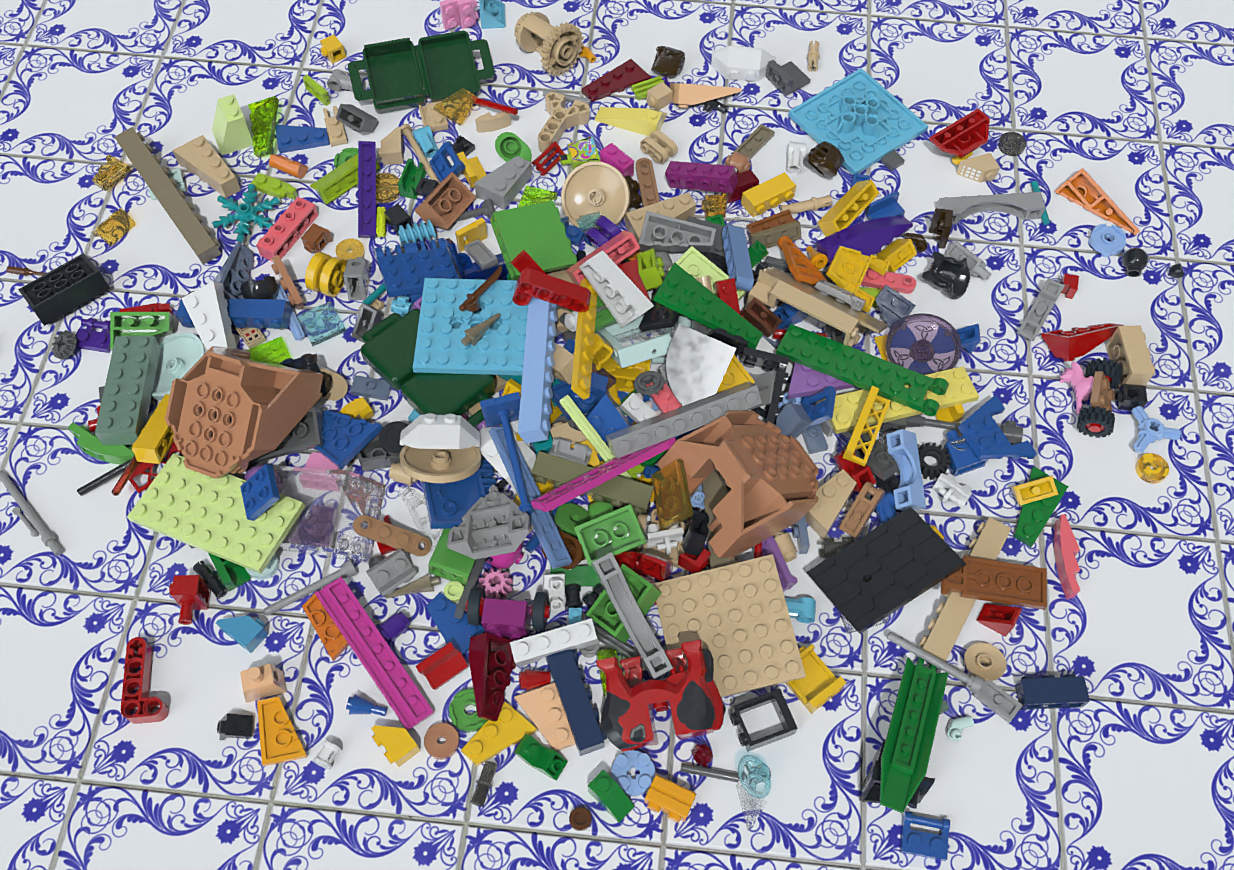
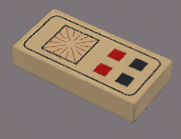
[234,327,266,350]

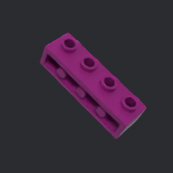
[665,161,738,193]

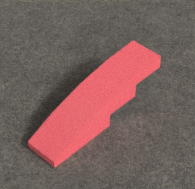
[1054,514,1080,599]

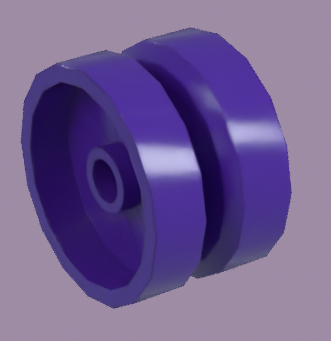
[584,215,622,249]

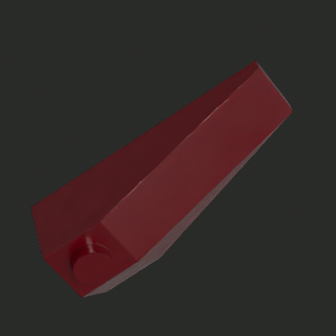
[469,632,516,722]

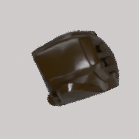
[651,46,685,78]
[806,141,845,177]

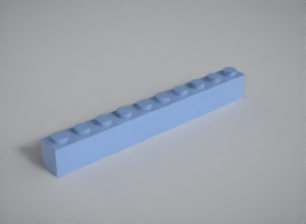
[518,275,559,444]

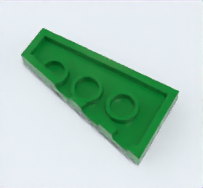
[1013,466,1069,547]

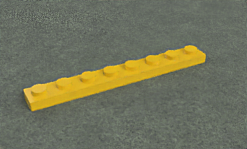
[571,278,598,400]

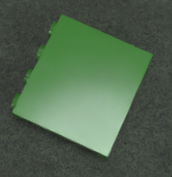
[490,201,577,281]

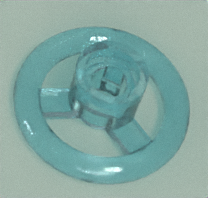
[738,755,771,799]

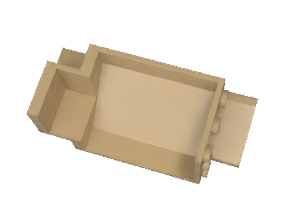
[747,267,888,347]

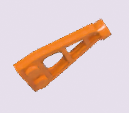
[777,236,827,286]

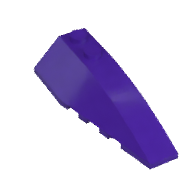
[816,216,913,268]

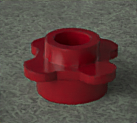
[691,744,713,767]

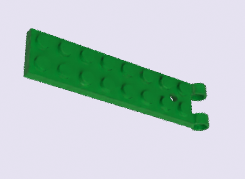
[776,324,949,416]

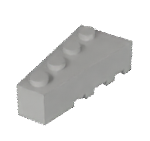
[637,211,716,252]

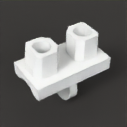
[932,473,972,508]
[646,520,684,555]
[543,573,565,611]

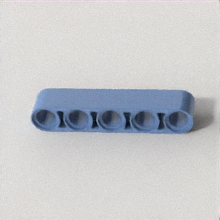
[722,224,754,292]

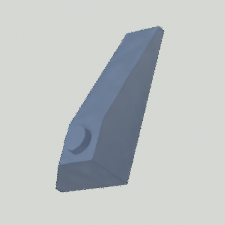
[214,241,253,299]

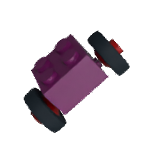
[466,587,551,641]

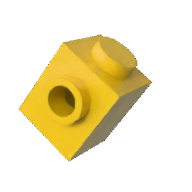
[320,34,346,64]

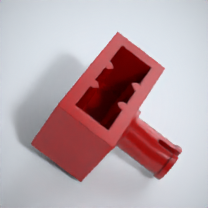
[169,575,211,625]

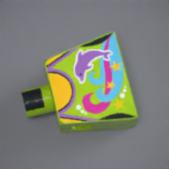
[559,136,600,170]

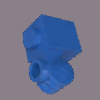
[573,372,609,411]

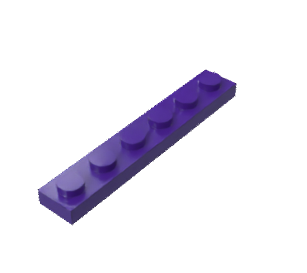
[358,141,376,238]

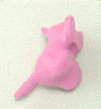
[1060,361,1094,414]

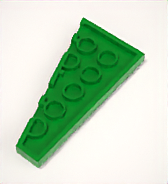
[653,262,763,349]

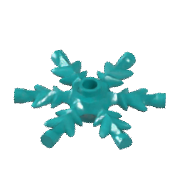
[212,184,280,242]

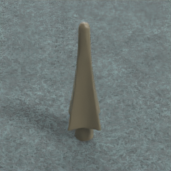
[461,313,501,346]
[385,574,441,599]

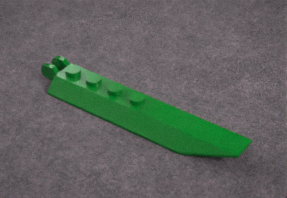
[880,657,948,813]

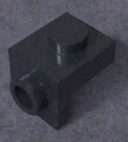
[217,713,253,740]

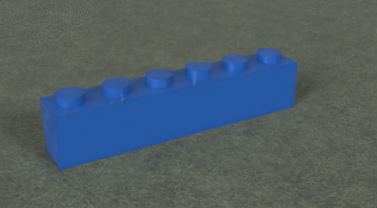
[176,299,292,329]

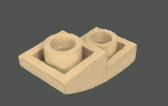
[475,112,511,133]

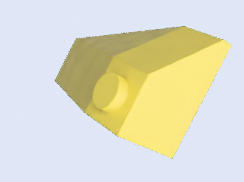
[595,107,667,137]

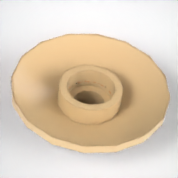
[964,643,1006,681]

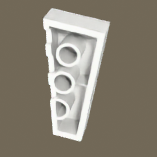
[579,250,654,328]
[181,281,237,351]

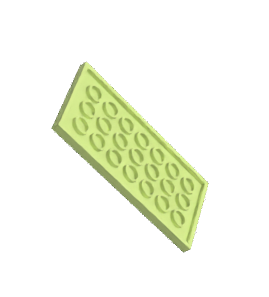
[127,453,305,574]

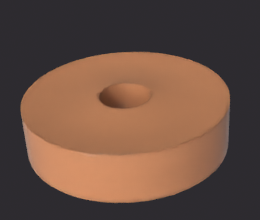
[424,723,460,760]

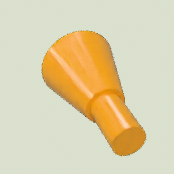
[806,246,828,270]

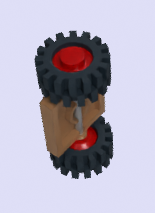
[1077,358,1122,438]

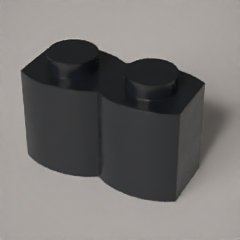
[682,510,709,556]

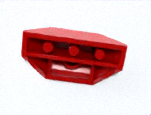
[929,108,990,158]

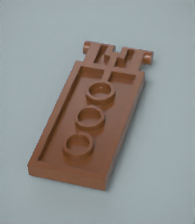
[941,556,1047,610]

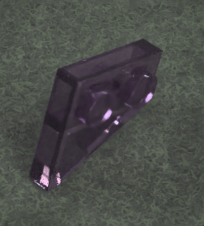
[288,505,335,548]

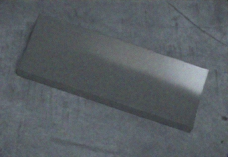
[211,407,323,465]

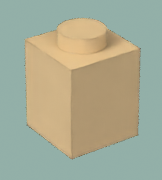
[647,82,673,111]

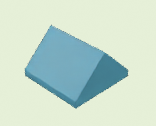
[479,0,506,29]

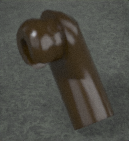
[905,233,928,252]

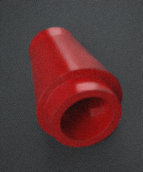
[519,669,551,691]

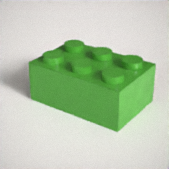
[574,504,649,566]
[586,564,662,643]

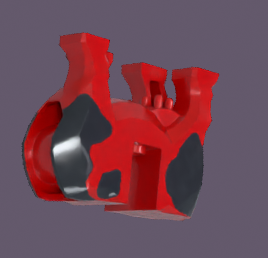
[596,639,724,751]

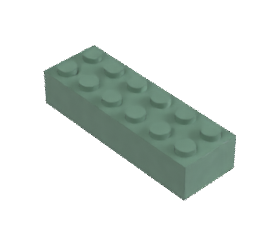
[95,336,160,445]

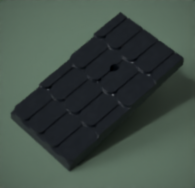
[806,507,967,634]

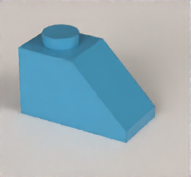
[215,616,269,653]

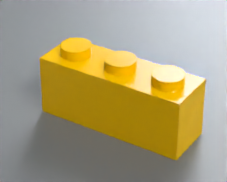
[741,172,796,217]

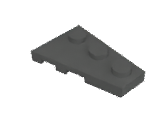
[842,440,898,481]

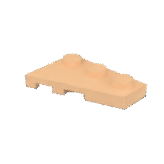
[514,683,576,752]

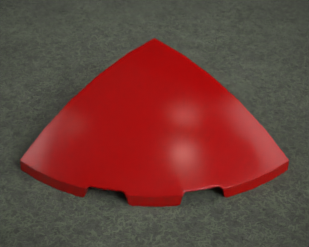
[614,552,673,581]

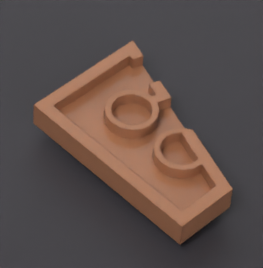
[271,255,304,310]

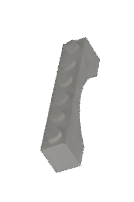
[935,192,1046,224]
[591,552,673,679]

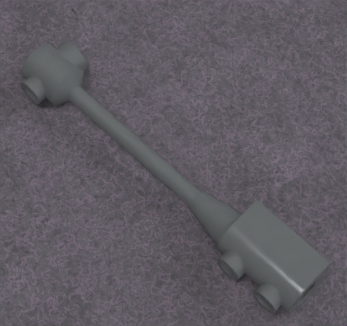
[869,415,1023,445]

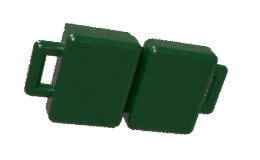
[348,30,495,114]
[360,308,495,427]

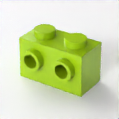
[637,248,665,290]

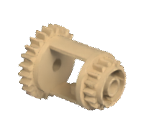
[514,12,584,76]

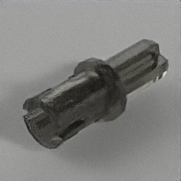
[470,761,497,807]

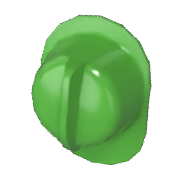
[495,132,532,162]

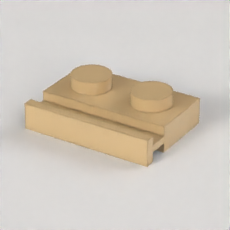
[419,101,449,132]

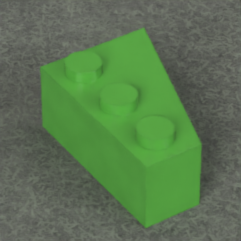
[110,312,173,350]

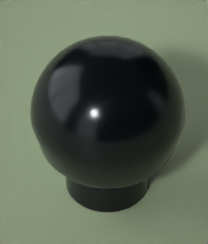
[1122,248,1148,277]

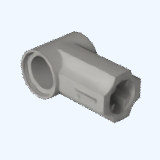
[327,69,363,92]

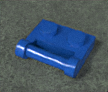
[429,141,465,182]
[801,386,836,429]
[900,810,950,861]

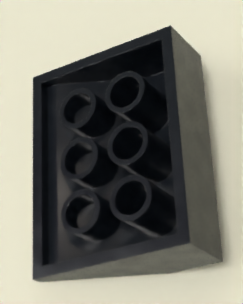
[18,253,110,326]

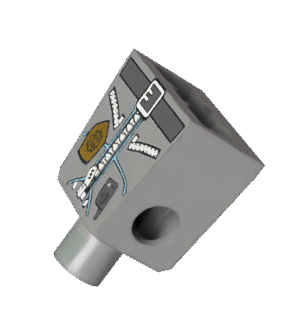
[343,257,370,301]

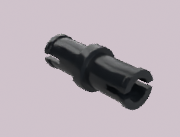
[193,561,228,599]

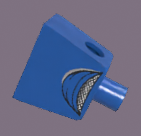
[943,429,989,477]

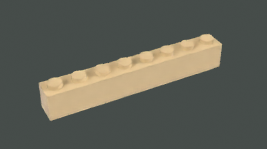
[918,517,1012,662]

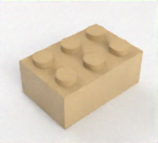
[1105,325,1155,390]

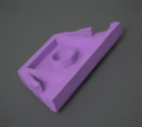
[788,363,856,399]

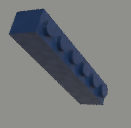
[538,624,607,756]

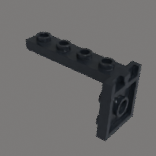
[740,347,790,424]

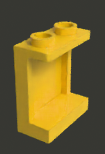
[785,644,846,714]

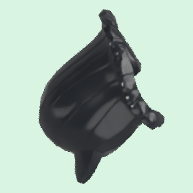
[922,252,970,299]

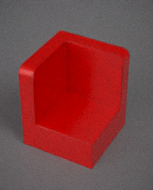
[678,549,711,574]

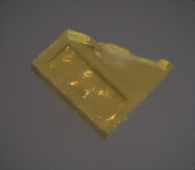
[433,88,477,126]
[92,154,131,191]

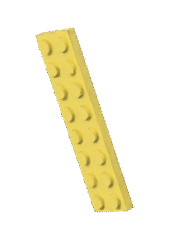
[822,366,979,434]

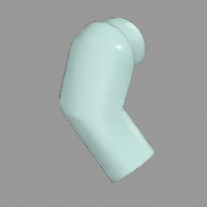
[947,716,974,741]

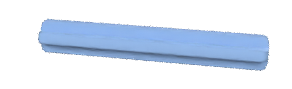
[276,283,305,341]

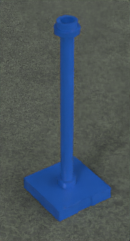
[480,392,534,515]

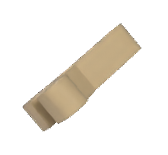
[538,92,590,153]

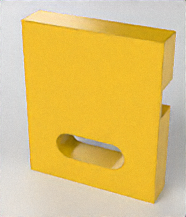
[455,218,488,252]

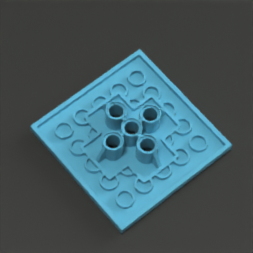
[788,68,928,175]
[413,278,528,376]

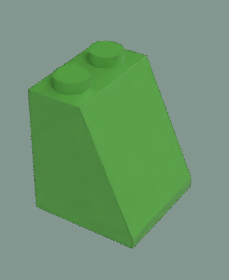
[428,528,477,586]

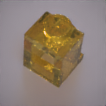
[701,193,727,217]

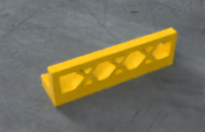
[842,386,891,467]

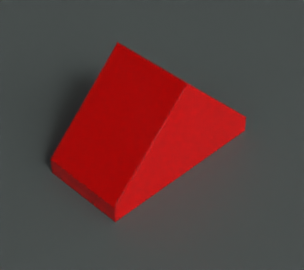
[977,604,1022,637]

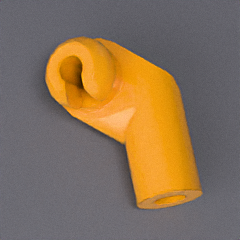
[579,46,596,63]

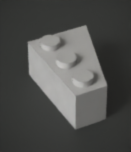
[474,156,532,210]

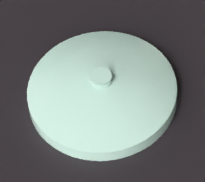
[151,332,207,400]

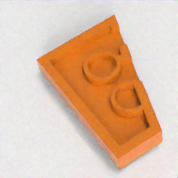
[302,591,349,662]

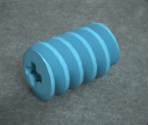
[398,219,436,248]

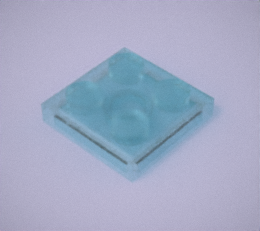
[297,301,346,346]

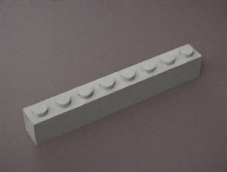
[605,382,762,458]

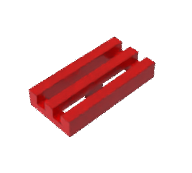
[531,141,565,176]

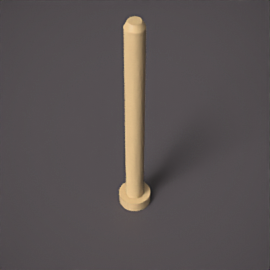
[401,124,440,184]

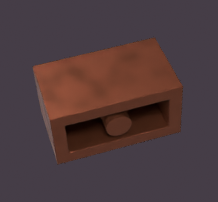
[740,297,782,338]

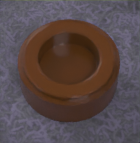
[569,807,592,831]

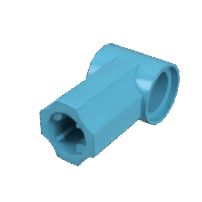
[413,125,438,158]
[785,597,816,623]

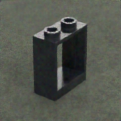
[729,689,798,752]

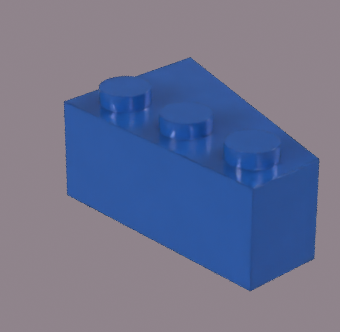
[585,388,632,442]

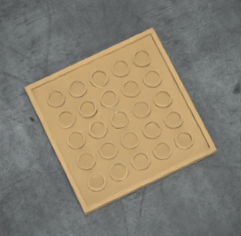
[652,554,806,698]

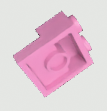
[439,0,479,31]

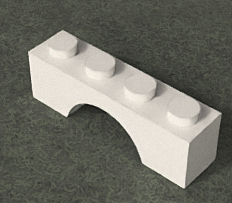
[510,618,600,667]

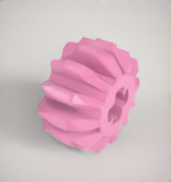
[478,567,513,599]

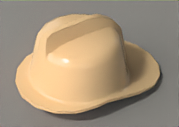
[319,367,348,401]

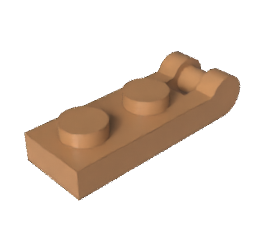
[839,481,885,539]

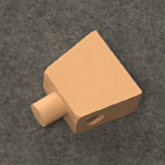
[240,664,287,703]

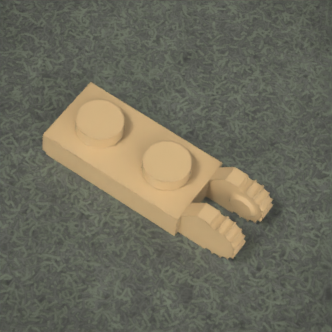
[323,106,348,147]

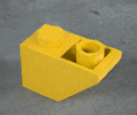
[371,725,420,767]

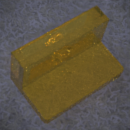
[91,208,136,246]

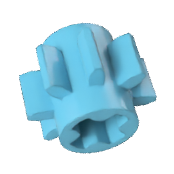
[391,296,413,317]

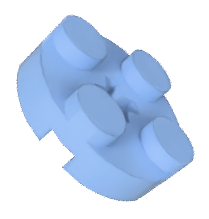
[1088,224,1126,257]
[611,750,655,797]

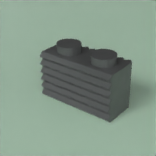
[336,103,377,133]

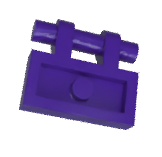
[75,318,111,353]

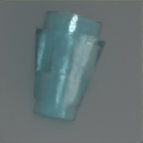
[576,211,601,232]

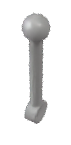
[12,507,39,537]

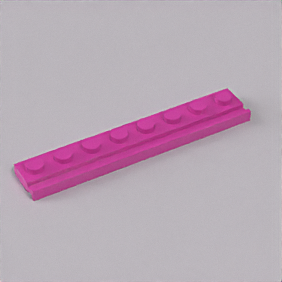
[531,437,676,512]
[315,576,434,732]

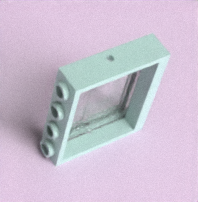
[597,314,678,368]

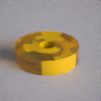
[1135,453,1169,484]

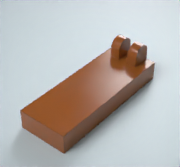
[747,209,796,234]

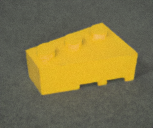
[597,357,652,392]

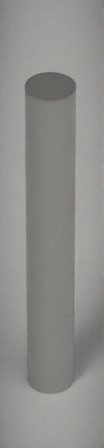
[543,89,591,106]

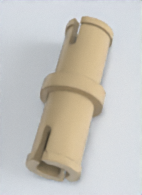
[807,40,820,72]

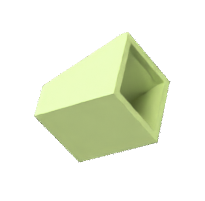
[212,94,254,156]

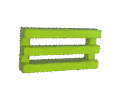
[303,74,331,106]
[631,76,665,100]

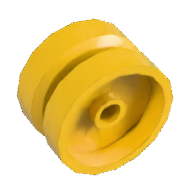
[305,252,347,297]

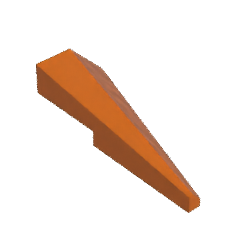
[1055,168,1140,235]

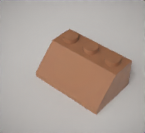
[414,172,476,230]

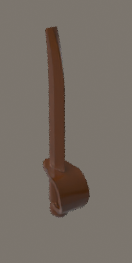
[459,266,502,312]

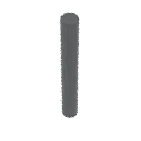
[681,763,747,784]

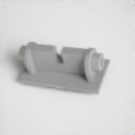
[549,437,592,466]

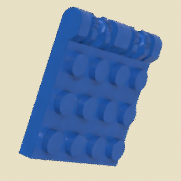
[374,238,459,298]
[422,460,498,529]

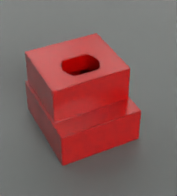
[1060,273,1079,299]

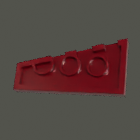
[582,59,652,102]

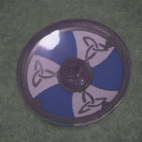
[885,313,962,375]

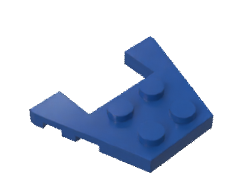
[958,395,1037,459]

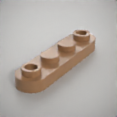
[635,158,660,207]
[352,515,431,557]

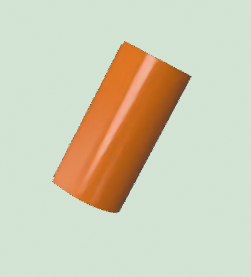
[269,154,308,179]

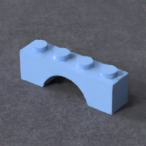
[886,429,926,511]

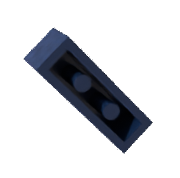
[1015,674,1090,710]

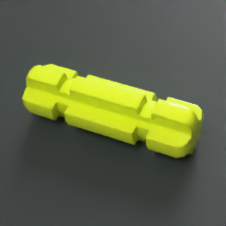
[376,206,386,238]

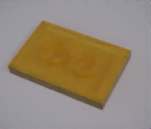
[651,459,693,530]

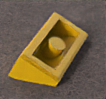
[1011,476,1058,506]

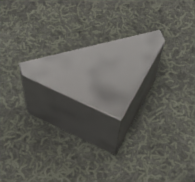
[351,303,382,343]

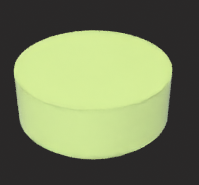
[444,581,464,603]

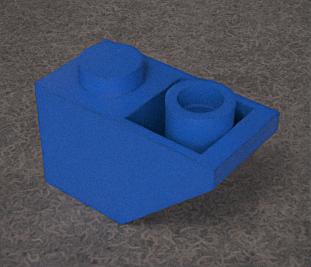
[773,302,809,329]

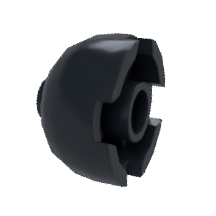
[240,276,278,299]

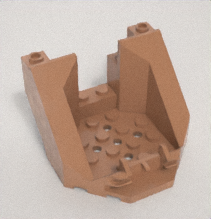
[165,346,324,479]
[657,410,819,559]

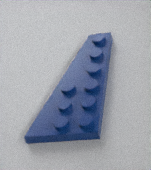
[312,407,383,470]

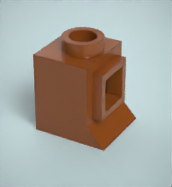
[301,223,333,254]

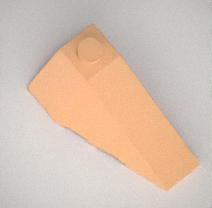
[670,83,742,108]

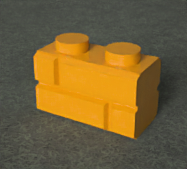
[644,774,696,823]

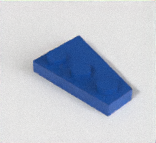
[275,125,330,154]
[426,592,485,656]

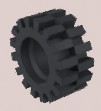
[918,443,951,480]

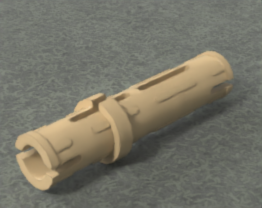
[780,195,832,214]

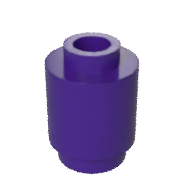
[379,611,410,642]

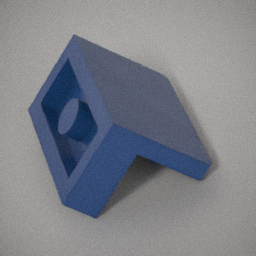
[866,191,905,220]

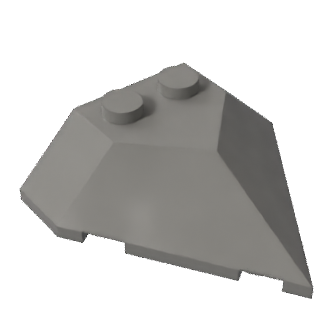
[447,485,530,559]

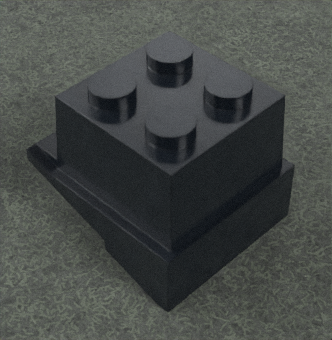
[859,739,935,809]

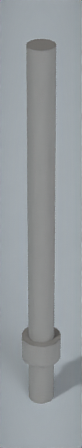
[0,470,63,556]

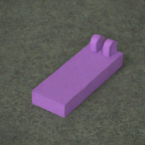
[762,536,798,592]

